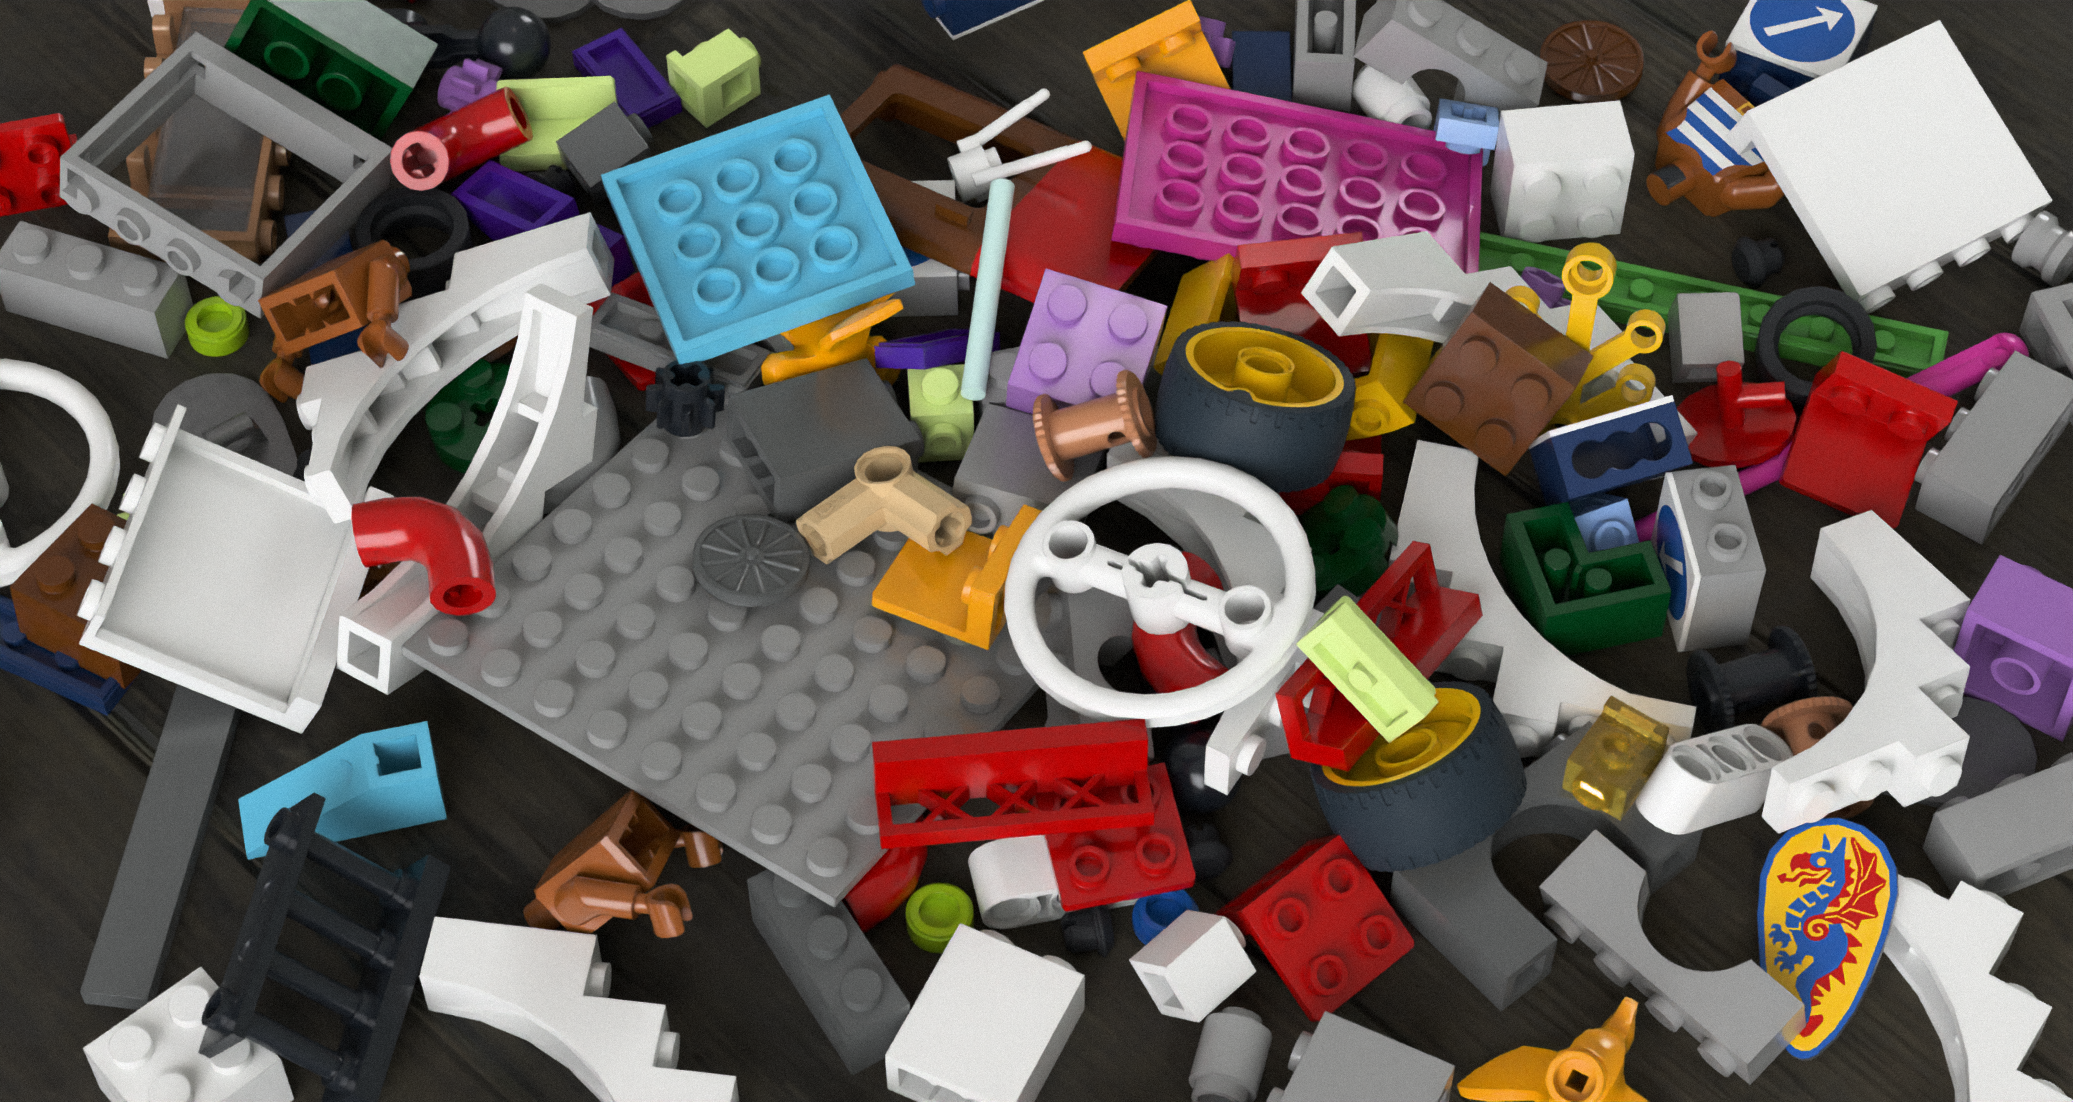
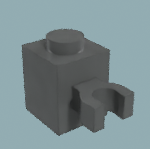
[556,101,654,206]

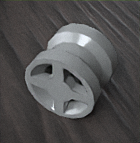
[2011,210,2073,287]

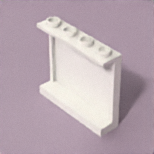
[1726,20,2052,314]
[77,404,394,734]

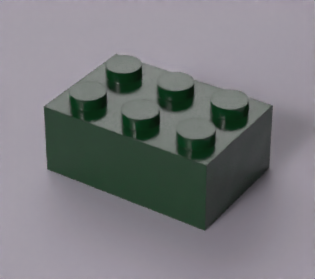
[223,0,438,140]

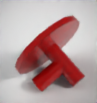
[1677,360,1797,469]

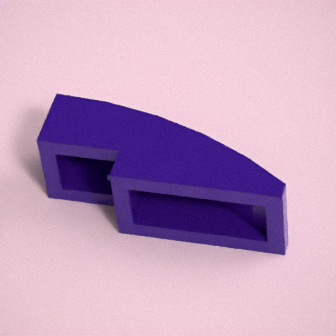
[450,160,635,286]

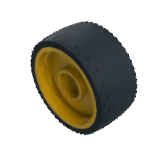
[1155,321,1356,493]
[1310,681,1527,872]

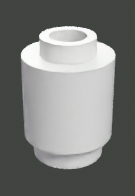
[1352,64,1432,129]

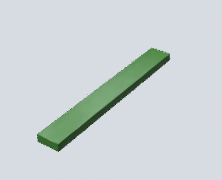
[1479,232,1949,378]

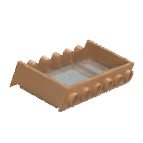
[108,0,292,265]

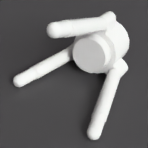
[947,88,1092,202]

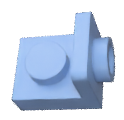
[1433,98,1499,166]
[1569,493,1639,553]

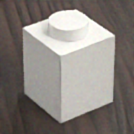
[1129,910,1257,1023]

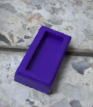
[572,28,682,128]
[874,328,1001,369]

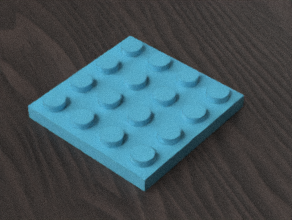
[601,94,915,365]

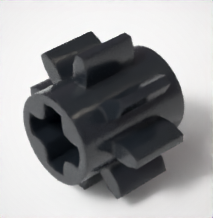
[646,360,725,437]

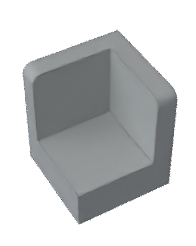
[1668,292,1745,383]

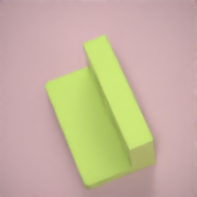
[496,76,618,171]
[1296,596,1439,743]

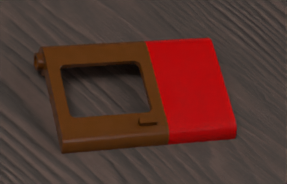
[840,64,1161,303]

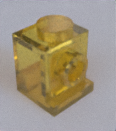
[1562,696,1670,821]

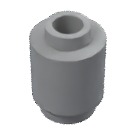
[1189,1007,1272,1102]

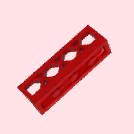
[1275,541,1483,771]
[872,719,1155,849]

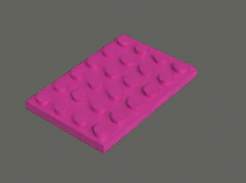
[1111,71,1483,274]

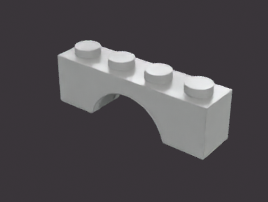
[1539,829,1806,1085]

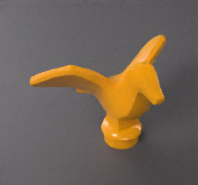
[761,292,904,386]
[1457,997,1649,1102]

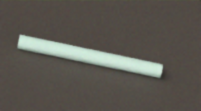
[961,178,1015,401]

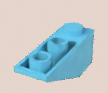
[238,721,447,860]

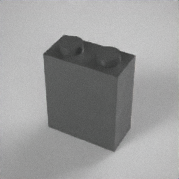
[727,358,924,522]

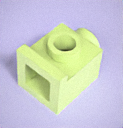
[666,28,761,128]

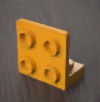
[1083,0,1230,141]
[872,504,1042,650]

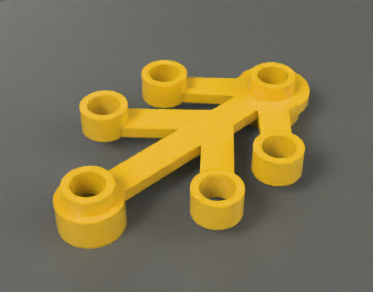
[1505,242,1666,438]

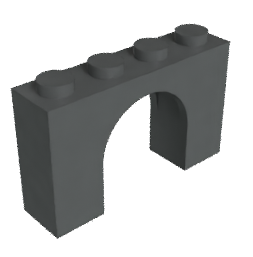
[1389,721,1703,1011]

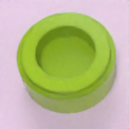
[185,296,250,357]
[906,883,974,953]

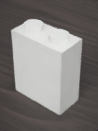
[885,923,1085,1102]

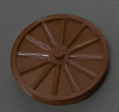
[1539,20,1644,103]

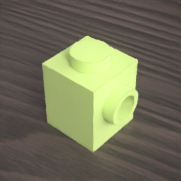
[907,364,974,462]

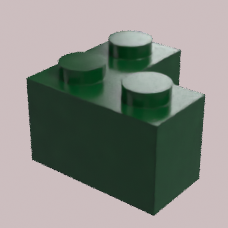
[1499,502,1672,656]

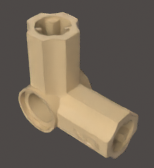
[796,446,972,565]

